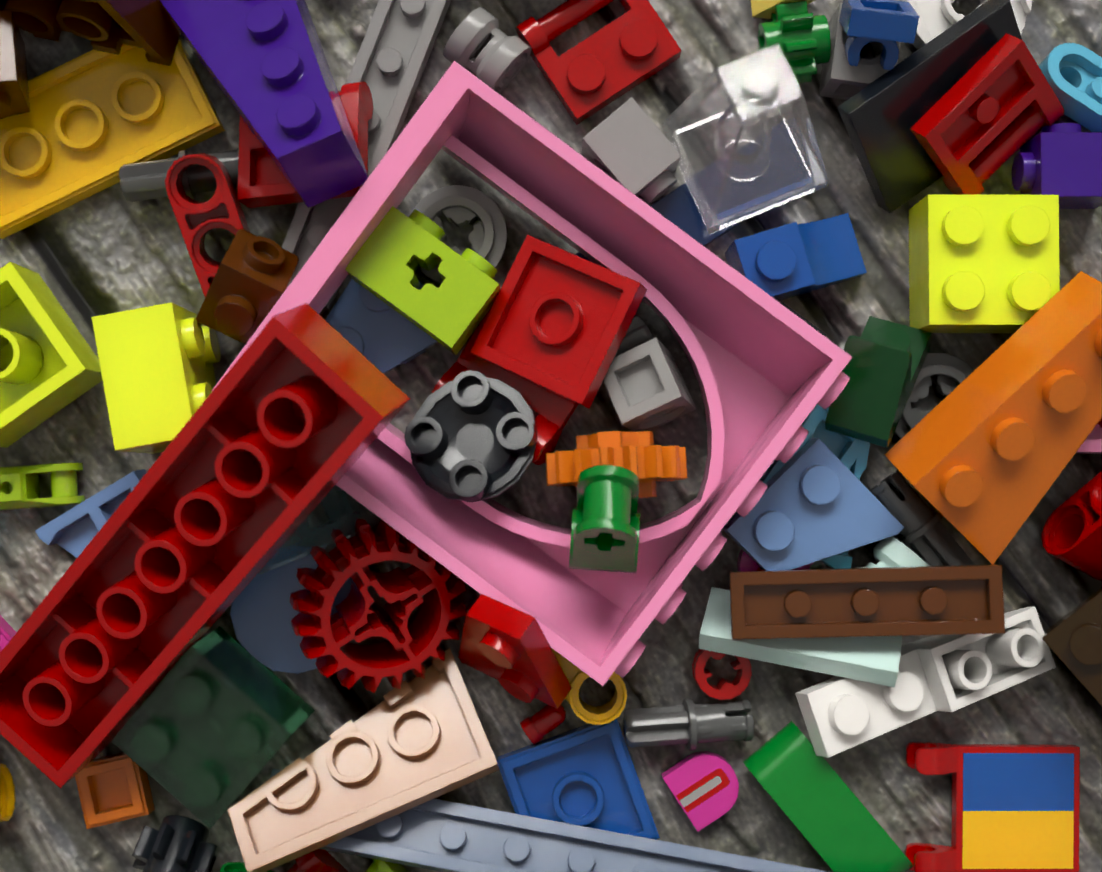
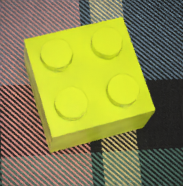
[909,194,1060,333]
[0,262,102,448]
[91,302,221,454]

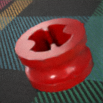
[692,649,752,700]

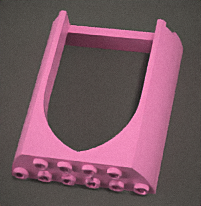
[212,61,852,686]

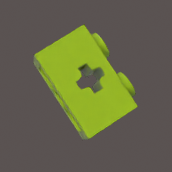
[345,206,500,355]

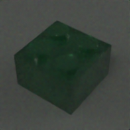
[112,626,315,829]

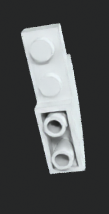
[795,607,1056,758]

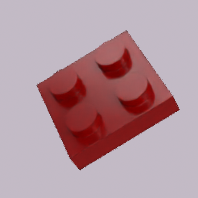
[470,234,647,409]

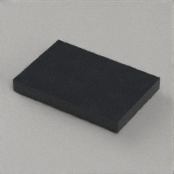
[837,0,1022,213]

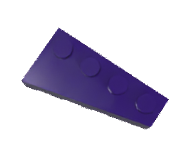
[160,0,368,208]

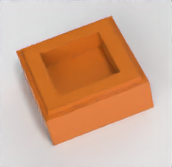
[75,748,155,829]

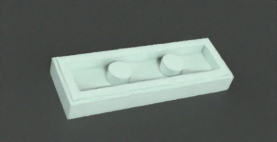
[698,587,903,687]

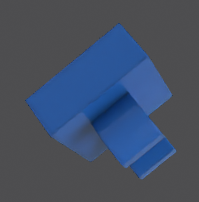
[839,0,920,70]

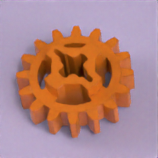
[545,431,688,499]

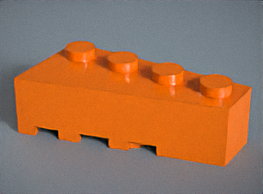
[884,271,1102,565]

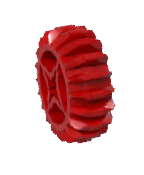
[289,518,466,694]

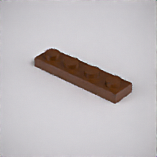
[729,564,1005,639]

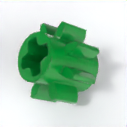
[758,0,831,86]

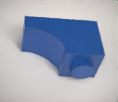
[725,213,867,301]

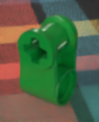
[569,465,640,573]

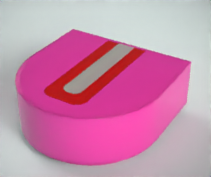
[661,751,739,832]

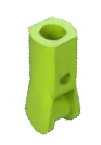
[0,463,85,511]

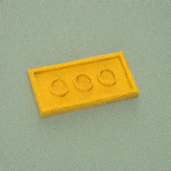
[0,38,225,239]

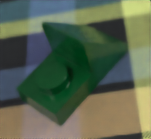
[825,316,932,448]

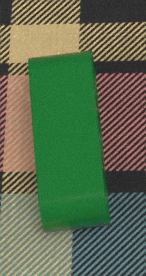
[743,721,914,872]

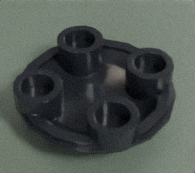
[404,370,538,502]

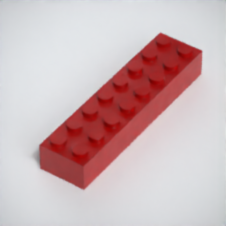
[0,303,410,789]

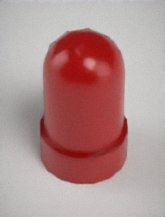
[520,705,566,745]

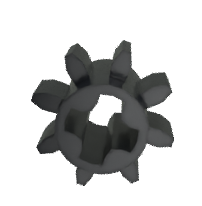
[132,815,217,872]

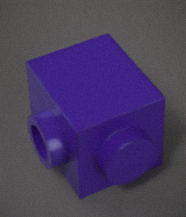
[1012,123,1102,209]

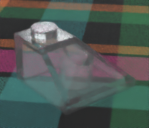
[662,43,829,234]

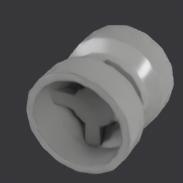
[443,7,531,94]

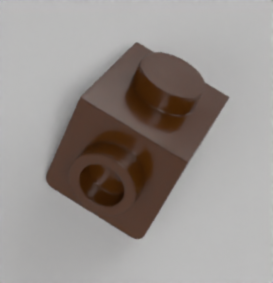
[196,229,299,344]

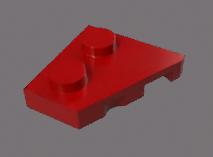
[458,594,572,709]

